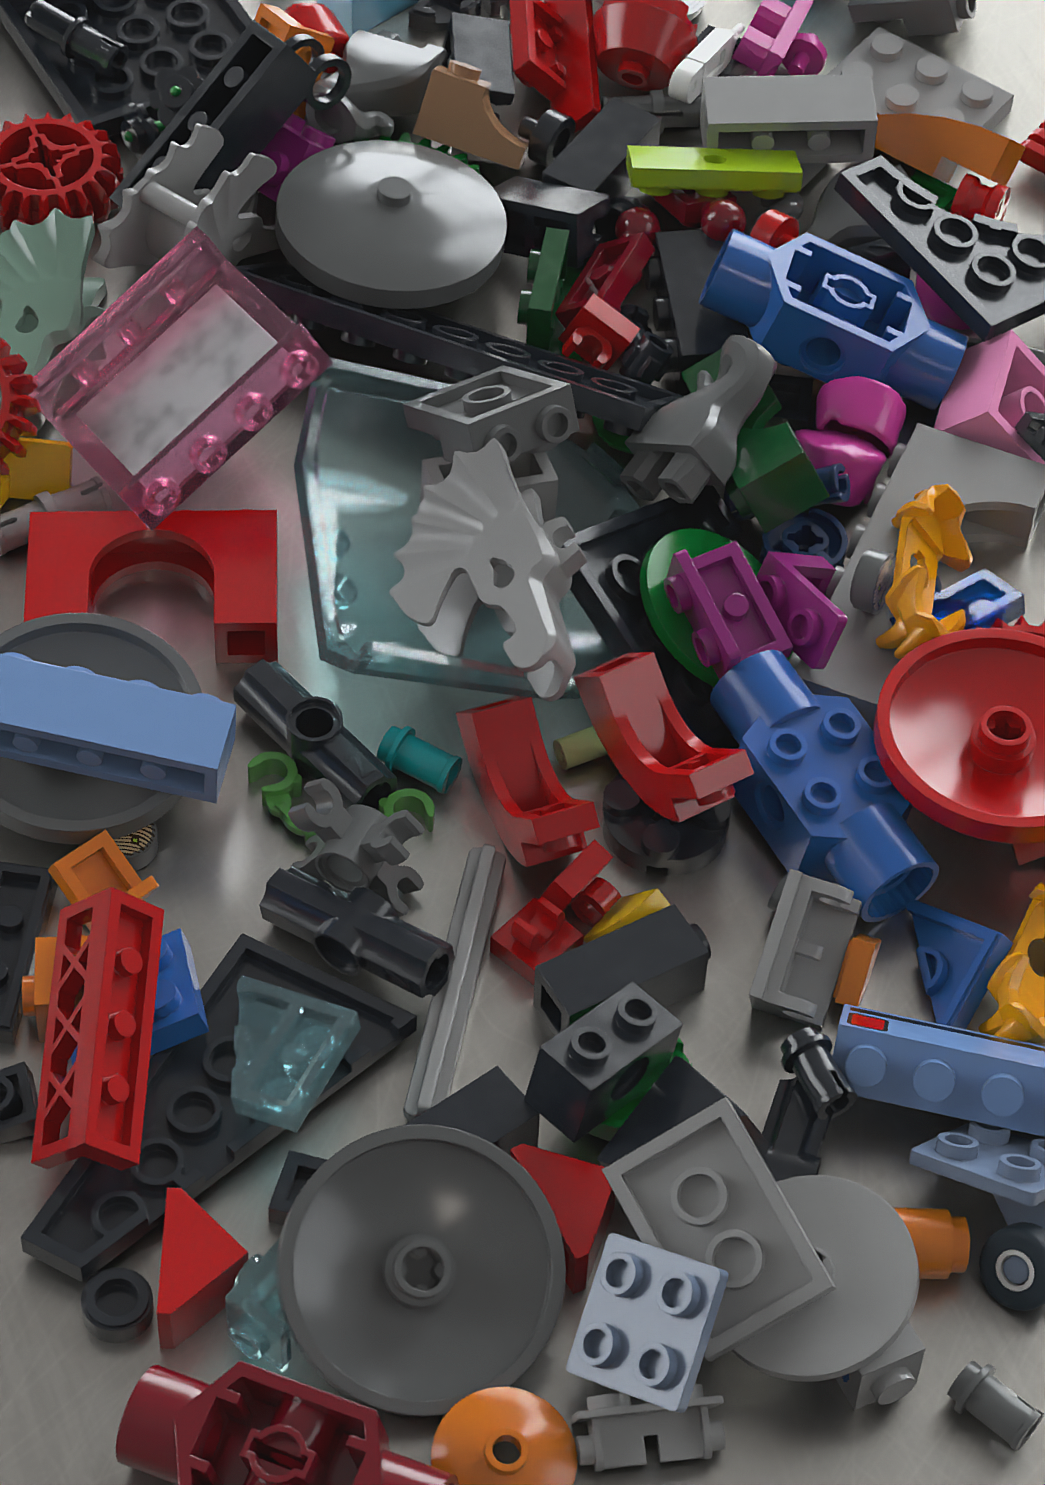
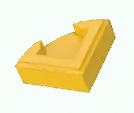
[584,888,670,943]

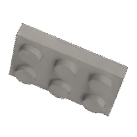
[827,27,1014,131]
[602,1097,837,1362]

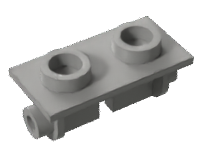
[570,1384,725,1472]

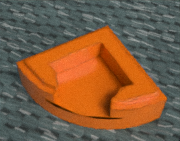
[833,933,882,1007]

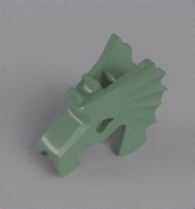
[0,208,110,438]

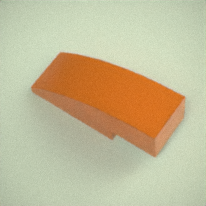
[875,113,1026,186]

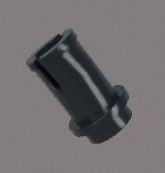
[780,1027,857,1120]

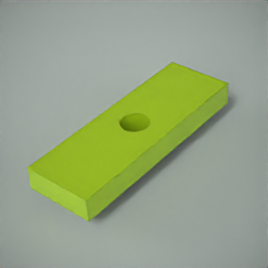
[626,145,803,199]

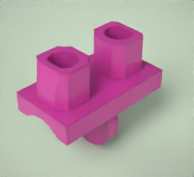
[732,0,828,76]

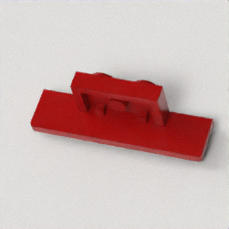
[509,0,601,133]

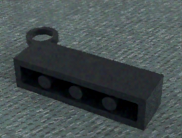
[109,19,352,208]

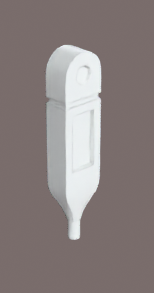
[668,23,745,104]

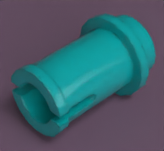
[377,725,463,794]

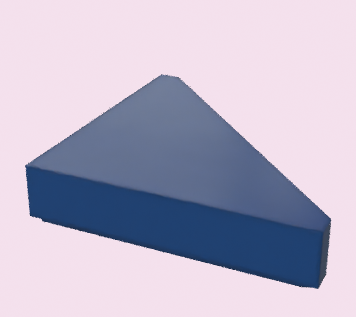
[906,898,1013,1029]

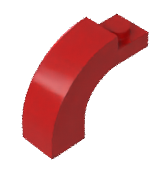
[573,652,754,822]
[456,696,600,867]

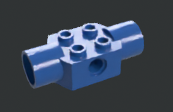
[698,229,968,411]
[710,650,939,922]

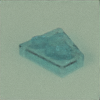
[231,975,361,1133]

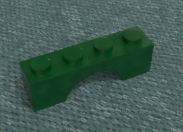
[681,349,830,533]

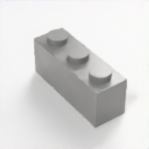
[700,74,878,164]

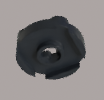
[602,773,731,875]

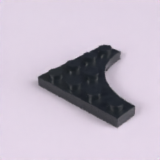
[834,155,1045,342]
[562,485,743,748]

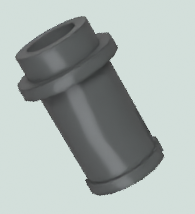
[947,1360,1044,1451]

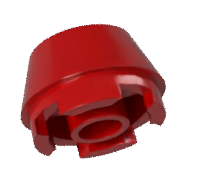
[593,0,698,91]

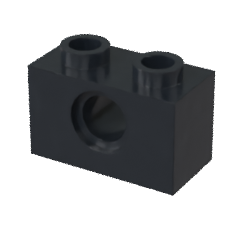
[524,981,683,1143]

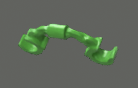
[247,751,435,841]

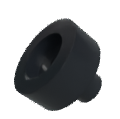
[518,109,576,168]

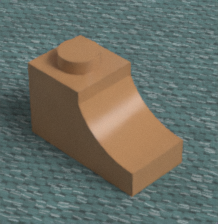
[412,60,528,170]

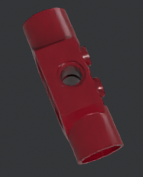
[115,1360,458,1485]

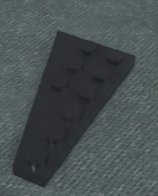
[20,933,417,1282]

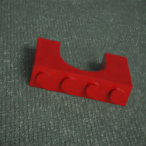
[23,509,278,663]

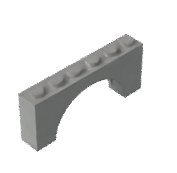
[789,423,1045,732]

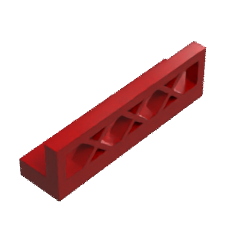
[31,887,164,1171]

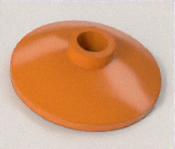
[430,1387,577,1485]

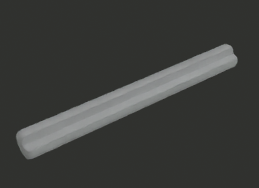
[403,844,506,1121]

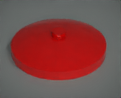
[874,628,1045,844]

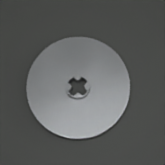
[731,1175,919,1382]

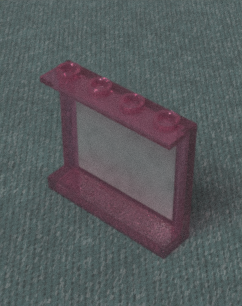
[29,226,333,531]

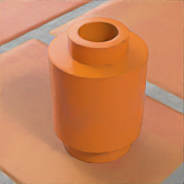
[893,1207,970,1280]

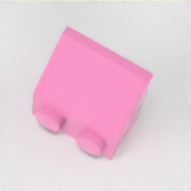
[934,330,1045,464]

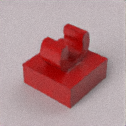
[558,293,640,370]
[538,839,622,928]
[490,896,584,985]

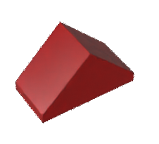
[510,1144,616,1295]
[156,1188,250,1349]

